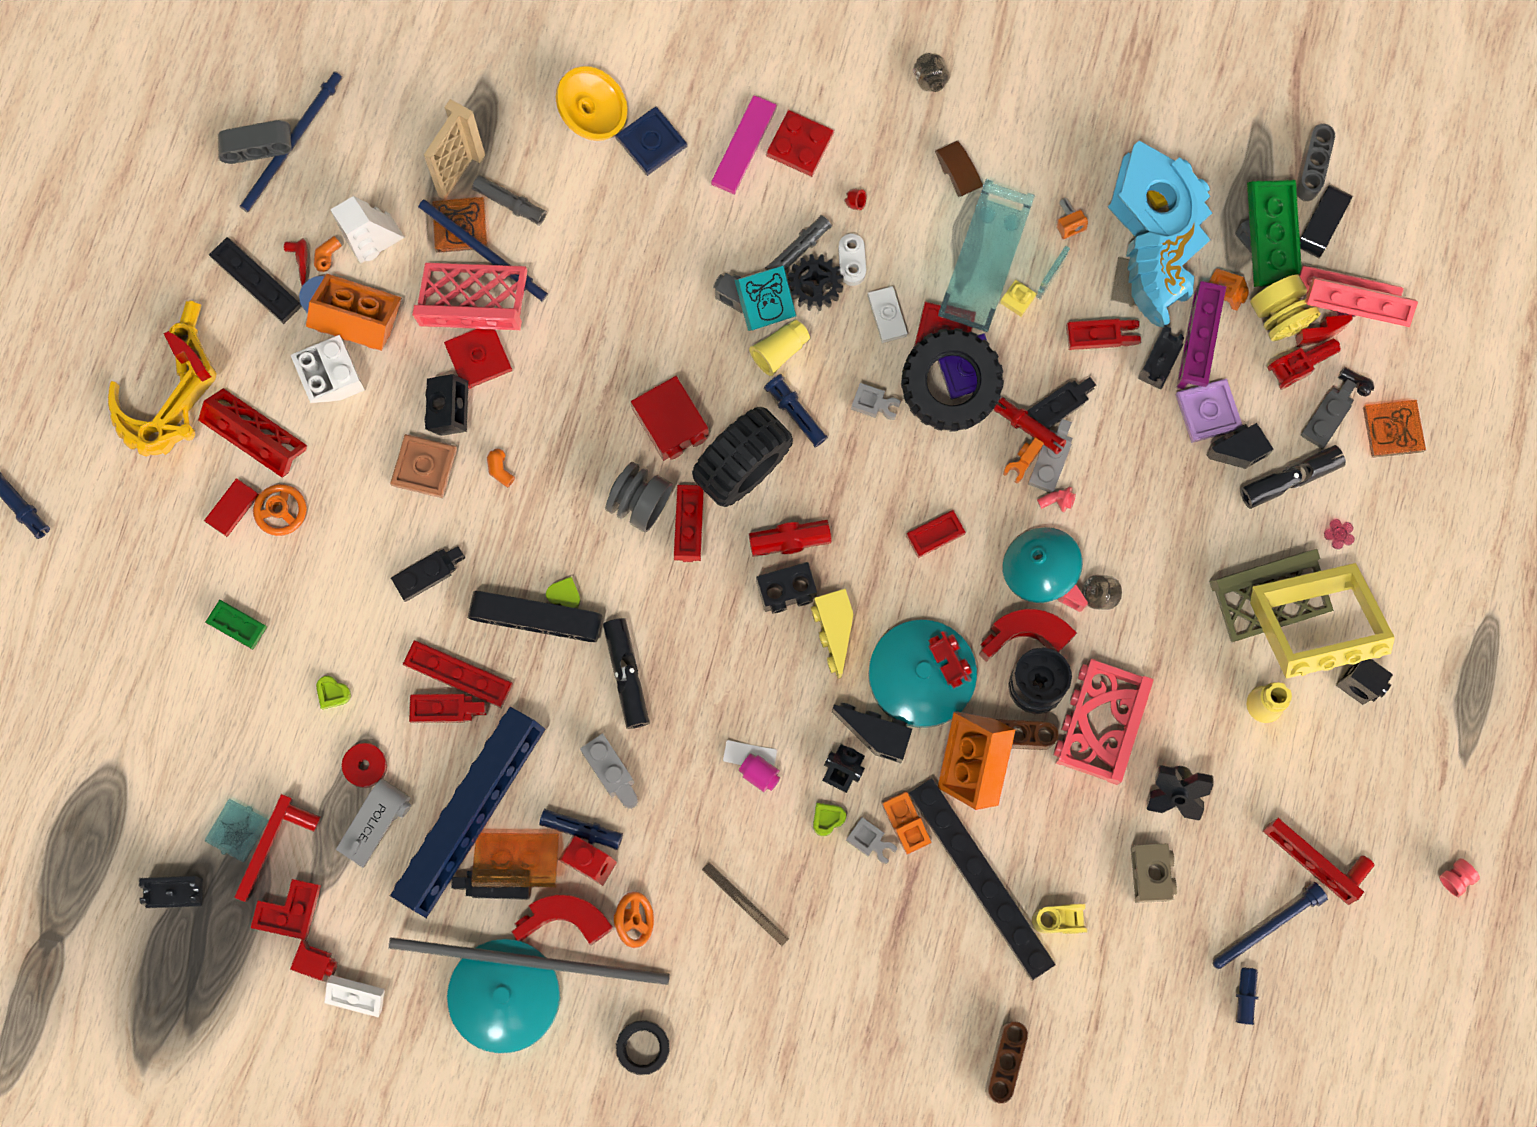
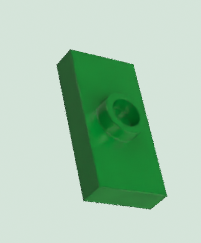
[205,599,267,650]

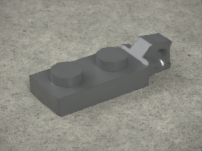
[1300,379,1357,450]

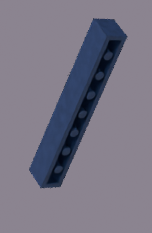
[390,707,546,919]

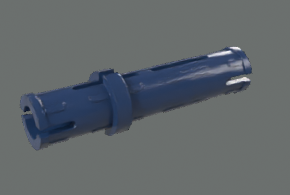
[0,472,50,539]
[539,809,623,850]

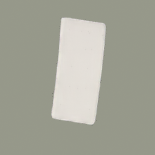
[723,740,777,766]

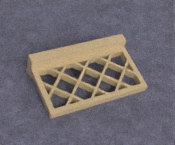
[424,99,485,200]

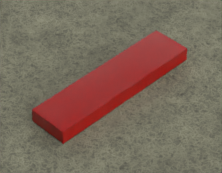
[403,640,513,709]

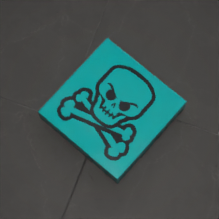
[734,266,796,331]

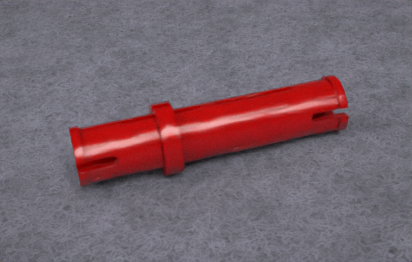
[994,397,1066,454]

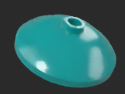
[1002,527,1083,603]

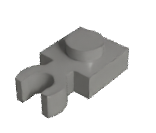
[851,383,901,420]
[846,817,897,864]

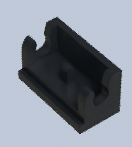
[1138,325,1184,390]
[139,876,203,908]

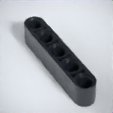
[467,591,602,642]

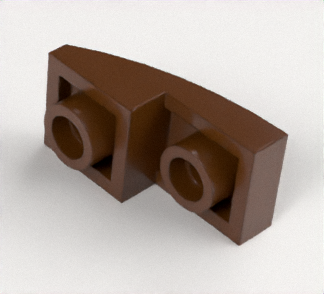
[935,141,983,197]

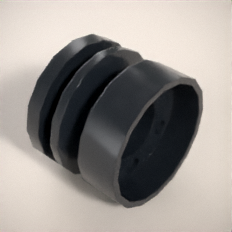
[1008,647,1072,714]

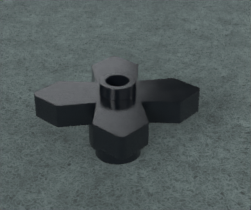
[1147,765,1214,820]

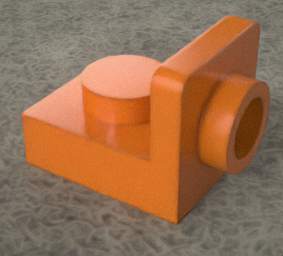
[1208,268,1249,311]

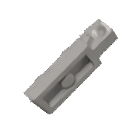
[1028,419,1073,493]

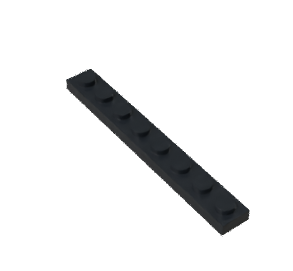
[909,778,1056,981]

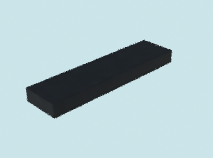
[209,237,302,324]

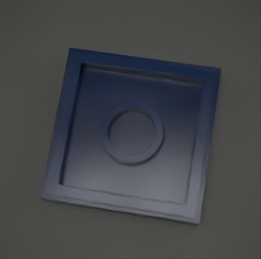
[615,106,687,176]

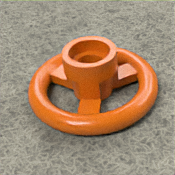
[253,484,307,536]
[614,891,654,948]

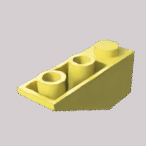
[811,589,854,679]

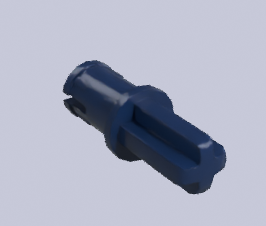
[1236,967,1259,1025]

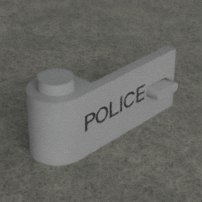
[336,779,411,868]

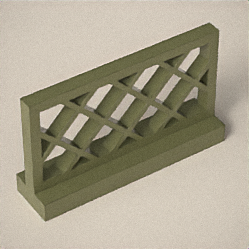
[1209,549,1334,642]

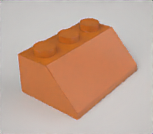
[306,274,402,351]
[938,712,1015,810]

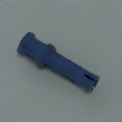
[764,374,828,448]

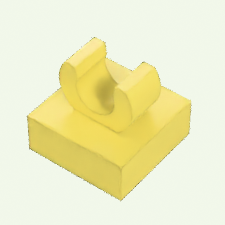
[1000,280,1037,317]

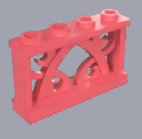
[1053,659,1154,785]

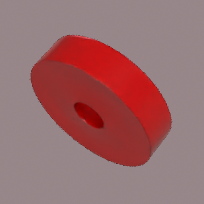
[342,743,387,788]

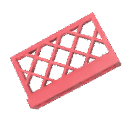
[412,263,527,330]

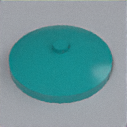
[868,620,977,728]
[447,939,560,1053]

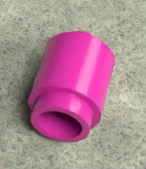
[739,753,781,792]

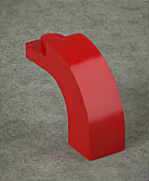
[979,609,1077,662]
[511,895,614,946]

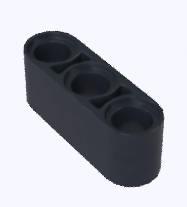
[1300,184,1353,258]

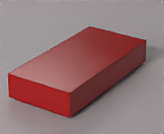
[204,478,259,537]
[906,510,966,558]

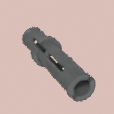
[472,175,547,226]
[765,215,832,270]

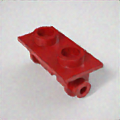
[928,631,973,689]

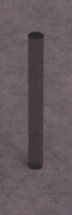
[702,862,789,946]

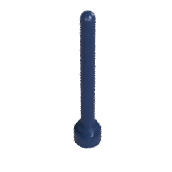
[1213,882,1328,969]

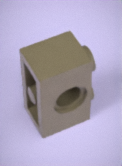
[1131,843,1177,903]

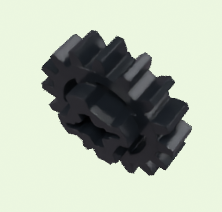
[788,254,844,311]

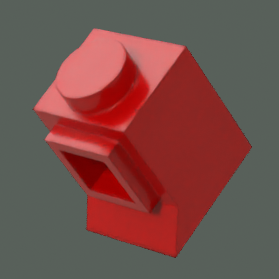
[290,939,338,982]

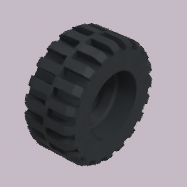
[901,328,1004,432]
[692,407,793,507]

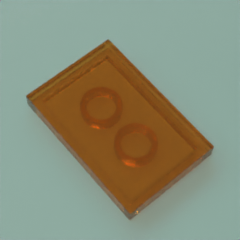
[471,833,559,887]

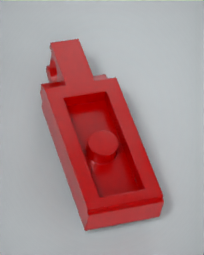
[409,694,487,723]

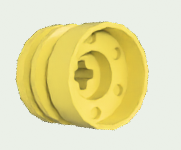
[1250,274,1321,341]

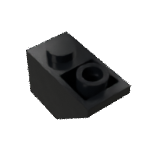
[1207,423,1274,469]

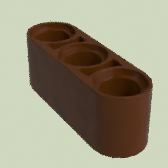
[996,719,1059,750]
[985,1021,1028,1103]

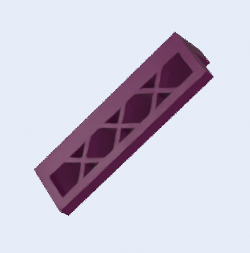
[1176,281,1226,390]

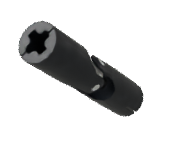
[1240,445,1346,509]
[603,618,650,729]

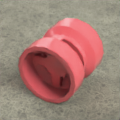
[1439,858,1480,897]

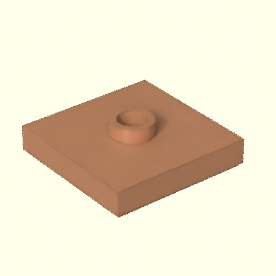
[390,434,457,499]

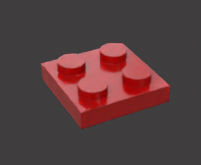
[766,110,834,177]

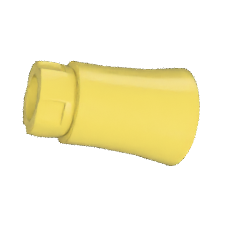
[749,320,810,376]
[1246,682,1292,723]

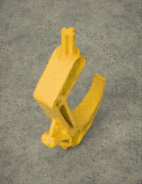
[108,300,217,457]

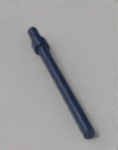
[418,199,548,302]

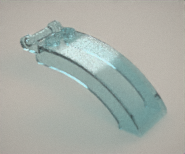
[938,179,1035,333]

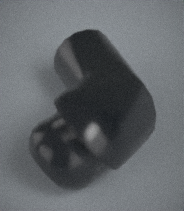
[1338,367,1374,397]

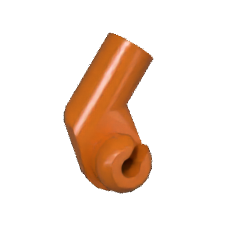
[314,236,342,272]
[487,448,515,488]

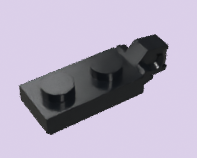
[1028,377,1096,429]
[391,546,465,602]
[451,870,530,900]

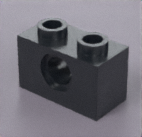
[424,374,468,436]
[1336,659,1393,705]

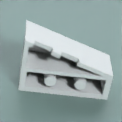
[330,196,405,264]

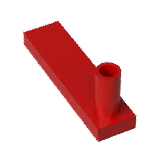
[234,794,321,902]
[1263,818,1375,905]

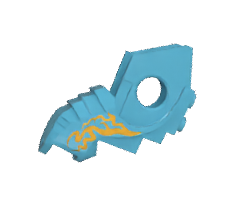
[1108,141,1212,328]

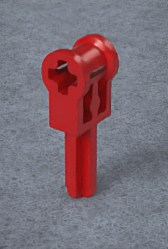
[1267,338,1341,390]

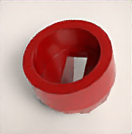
[844,189,867,210]

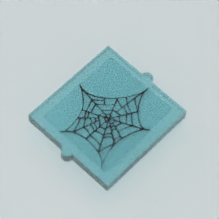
[204,799,269,863]

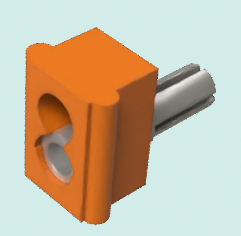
[1057,198,1088,239]

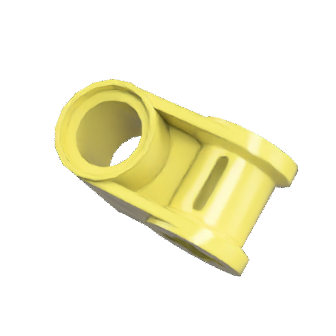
[1032,904,1087,934]

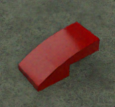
[1295,315,1353,347]
[163,331,211,382]

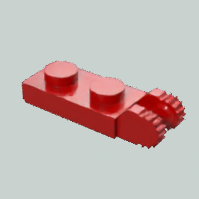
[1066,319,1141,350]

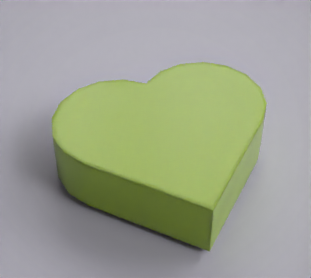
[546,577,581,608]
[316,676,351,710]
[813,803,846,837]

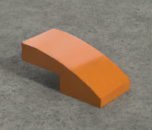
[881,791,932,855]

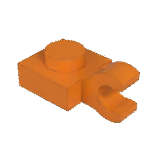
[1003,437,1044,484]

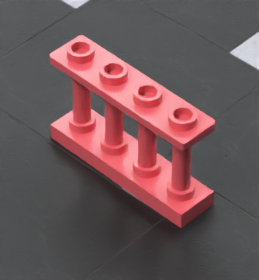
[1299,265,1418,327]

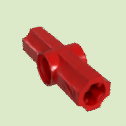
[749,520,832,557]

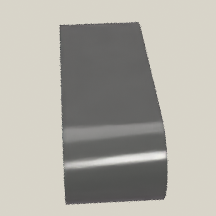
[218,120,291,164]
[1296,124,1335,201]

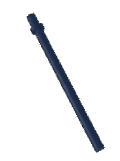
[239,72,342,212]

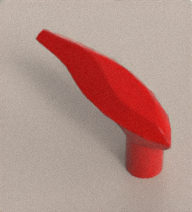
[284,238,308,286]

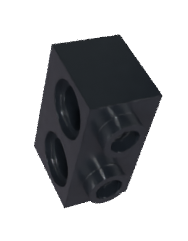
[756,562,817,614]

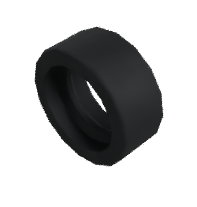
[616,1021,670,1075]

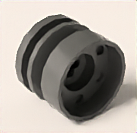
[605,462,673,532]

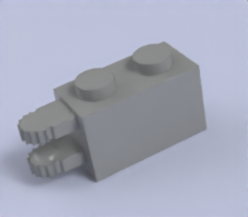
[580,734,638,809]

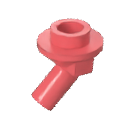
[1037,486,1076,513]

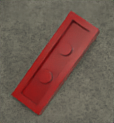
[674,485,704,563]

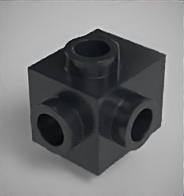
[822,744,865,793]

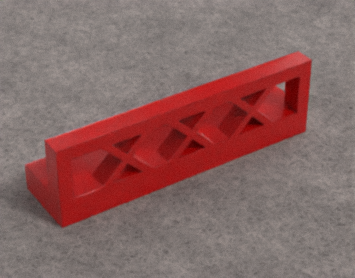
[198,388,307,478]

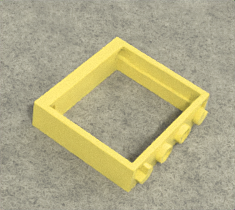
[1250,563,1395,678]

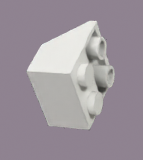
[290,335,365,403]

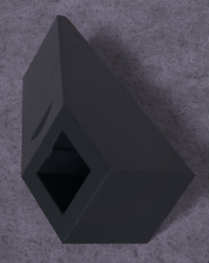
[832,702,912,763]

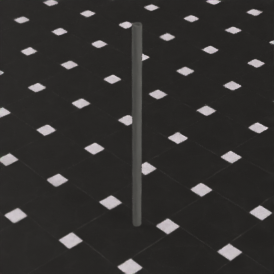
[388,937,670,985]

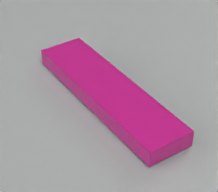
[711,95,777,195]

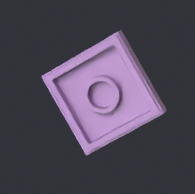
[1175,379,1242,443]

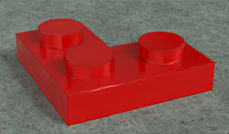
[250,879,321,941]

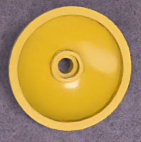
[556,66,627,141]

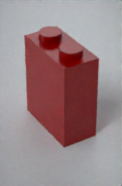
[630,376,709,461]

